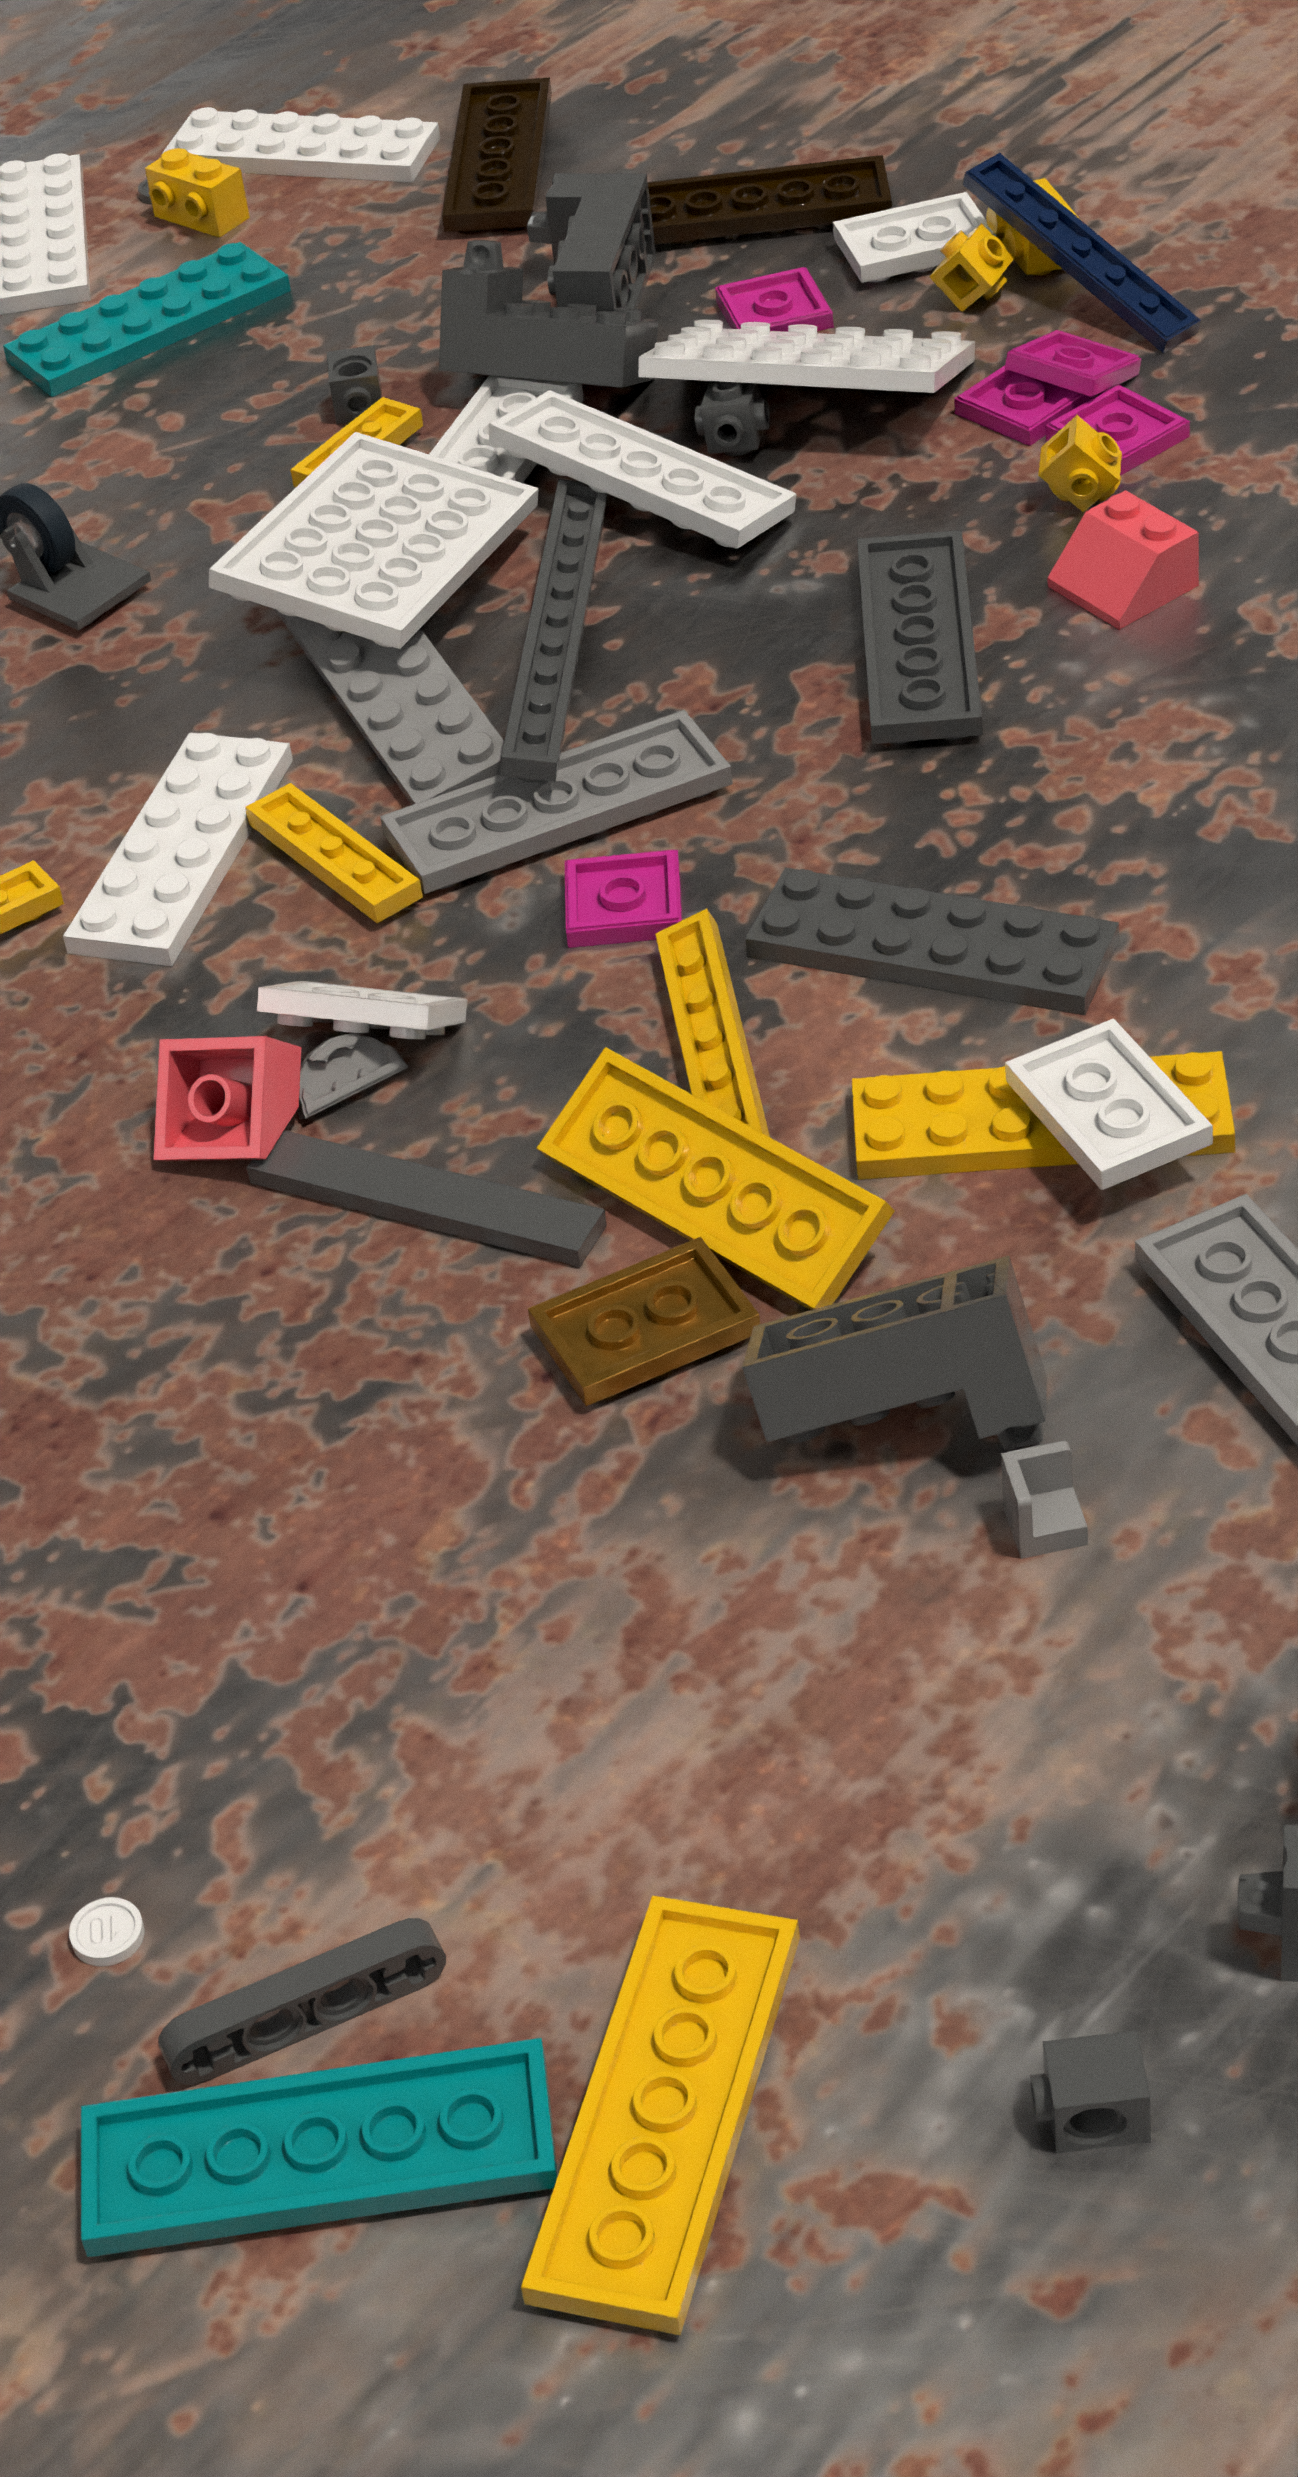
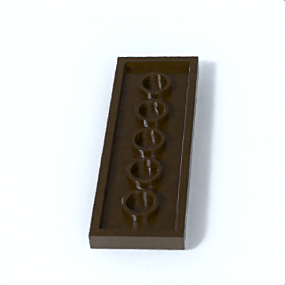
[442,77,552,234]
[648,155,892,245]

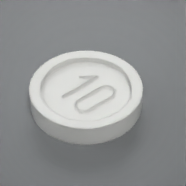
[69,1897,145,1967]

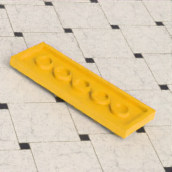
[536,1047,895,1310]
[852,1051,1235,1180]
[521,1895,800,2336]

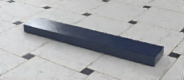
[963,153,1201,354]

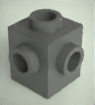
[695,381,770,456]

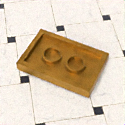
[527,1237,760,1406]

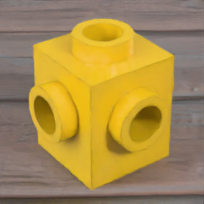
[929,223,1014,312]
[1038,415,1122,513]

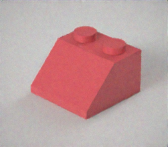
[1047,490,1199,630]
[153,1036,302,1161]

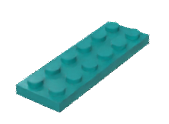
[3,242,291,397]
[81,2038,558,2258]

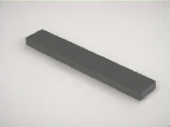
[247,1130,607,1267]

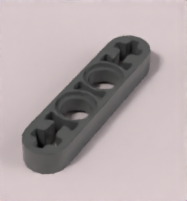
[158,1918,446,2085]

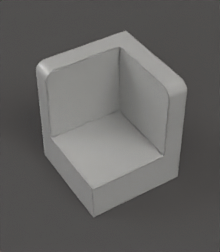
[1001,1441,1088,1559]

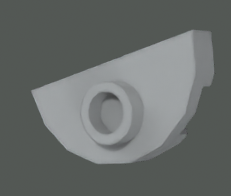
[297,1033,408,1120]

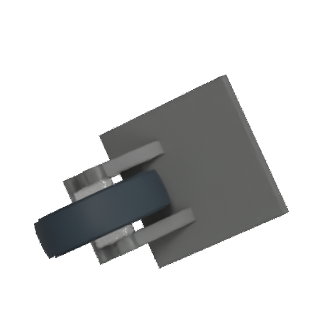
[0,483,151,631]

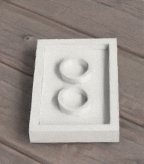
[833,192,996,283]
[257,981,467,1039]
[1005,1018,1213,1190]

